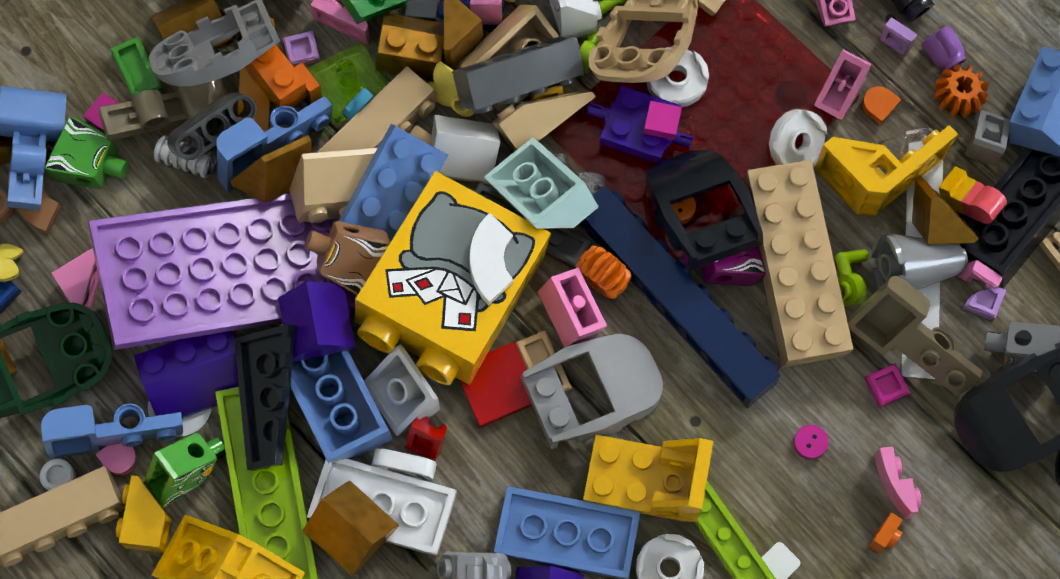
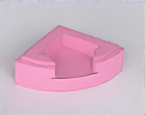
[957,260,1003,288]

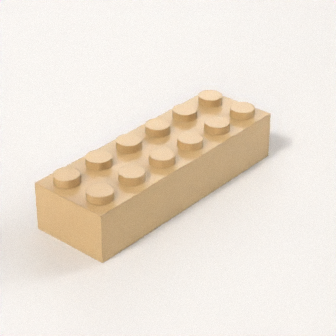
[742,160,854,368]

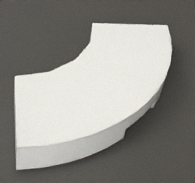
[469,213,513,306]

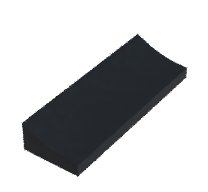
[960,148,1060,289]

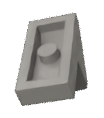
[965,110,1010,165]

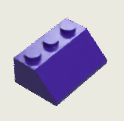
[133,331,239,418]

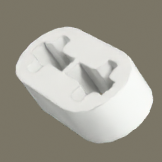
[371,448,437,481]

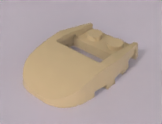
[588,0,699,83]

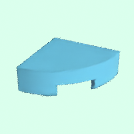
[342,88,373,121]

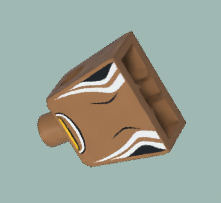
[304,221,390,295]

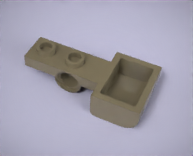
[99,78,235,141]
[847,276,982,397]

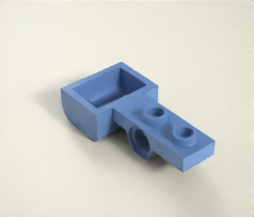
[0,86,66,211]
[216,96,332,192]
[41,403,183,458]

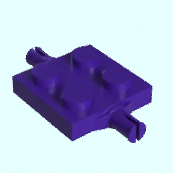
[587,85,694,163]

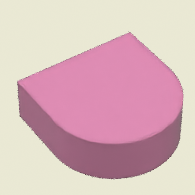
[96,443,138,476]

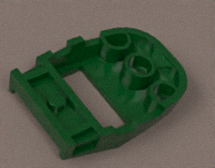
[0,302,112,418]

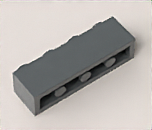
[452,36,585,114]

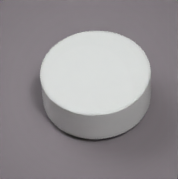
[40,459,76,491]

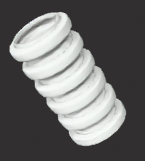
[154,135,216,179]

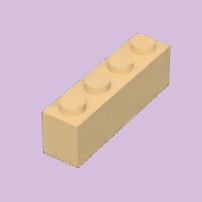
[317,66,436,152]
[0,466,125,567]

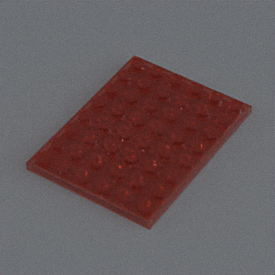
[548,0,859,261]

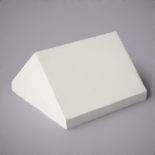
[431,115,500,185]
[364,344,441,437]

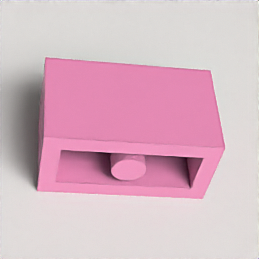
[538,267,607,348]

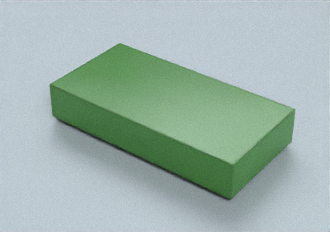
[110,36,165,98]

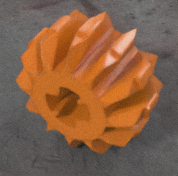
[934,64,989,119]
[576,246,631,299]

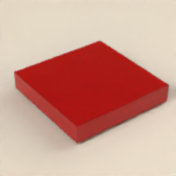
[459,341,532,428]

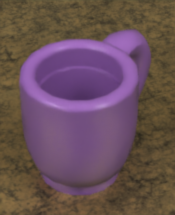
[921,26,966,70]

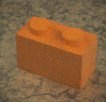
[245,45,307,108]

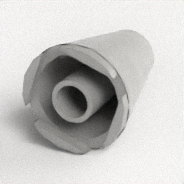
[871,233,968,290]

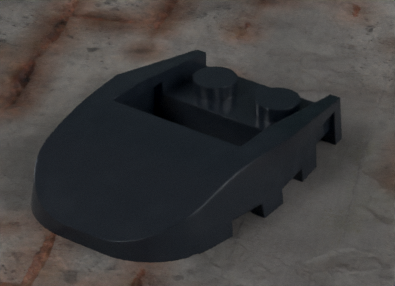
[645,150,763,270]
[954,342,1060,472]

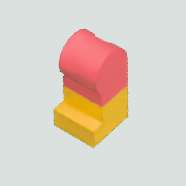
[939,166,1007,224]

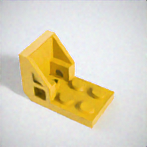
[814,125,958,216]
[583,435,714,522]
[152,515,305,579]

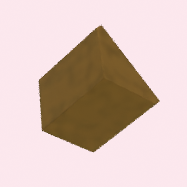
[151,0,234,50]
[444,0,483,70]
[230,135,311,203]
[912,175,979,244]
[302,480,399,577]

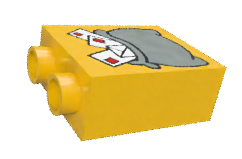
[354,171,551,385]

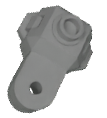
[437,551,511,579]

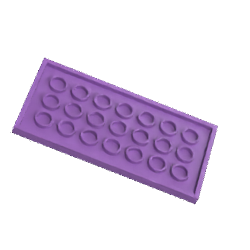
[88,193,357,350]

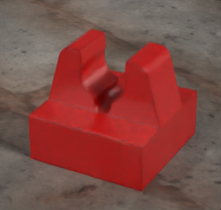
[405,416,447,461]

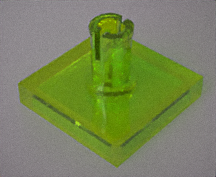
[307,41,387,124]

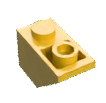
[116,475,172,553]

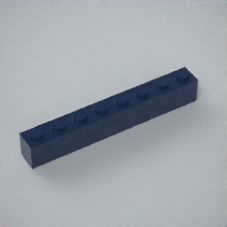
[579,185,781,409]

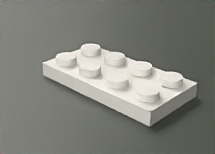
[307,459,457,557]

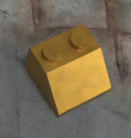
[375,13,444,80]

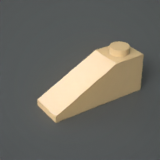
[492,90,596,152]

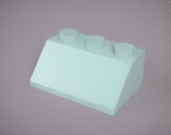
[484,137,598,229]

